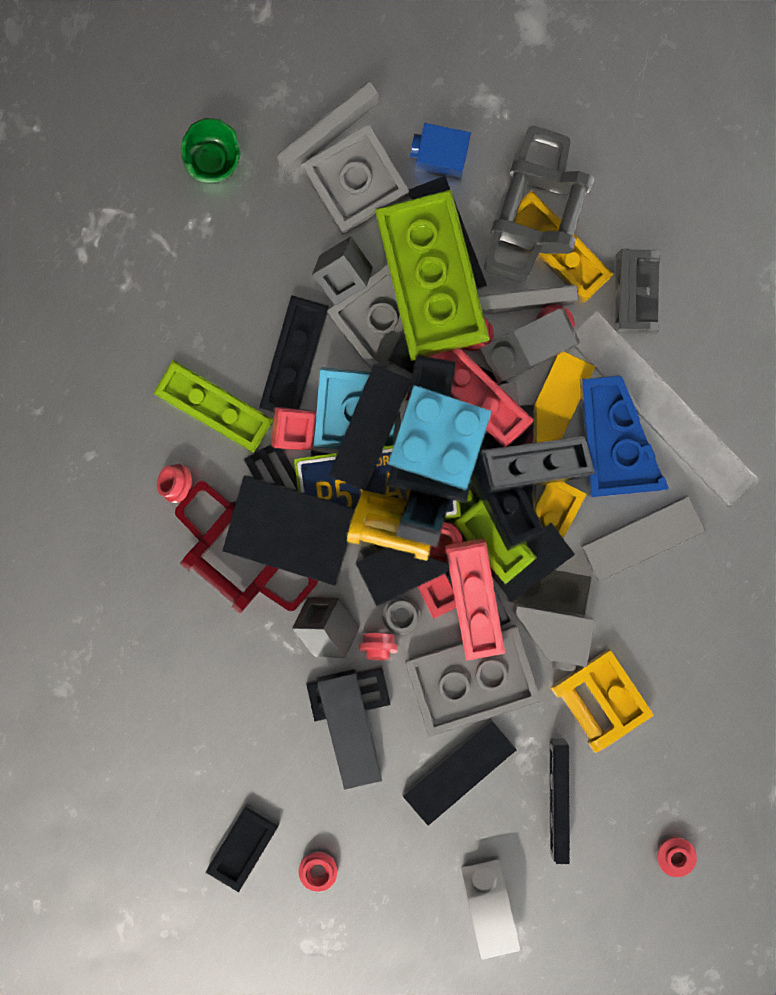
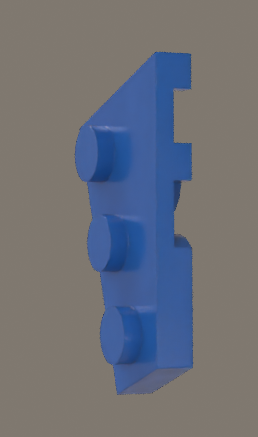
[580,375,670,497]

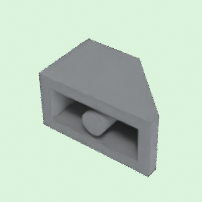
[512,603,595,671]

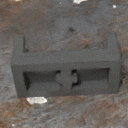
[614,249,660,333]

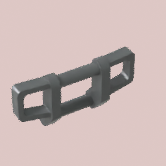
[484,126,594,282]

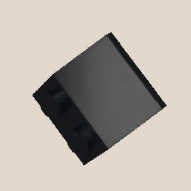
[355,543,450,607]

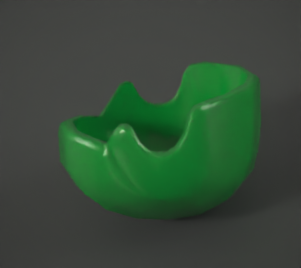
[181,118,241,184]

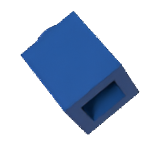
[410,123,471,180]

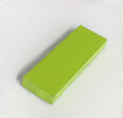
[153,360,274,453]

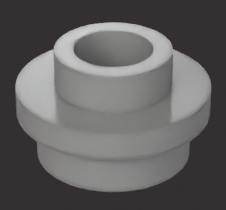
[382,596,421,635]

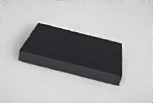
[222,475,356,586]

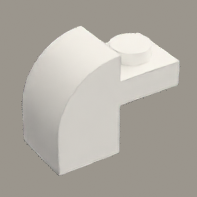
[461,859,520,959]

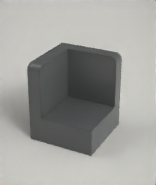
[312,236,373,305]
[292,597,359,658]

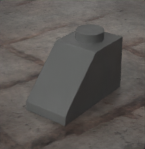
[480,307,581,384]

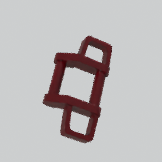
[175,481,319,615]

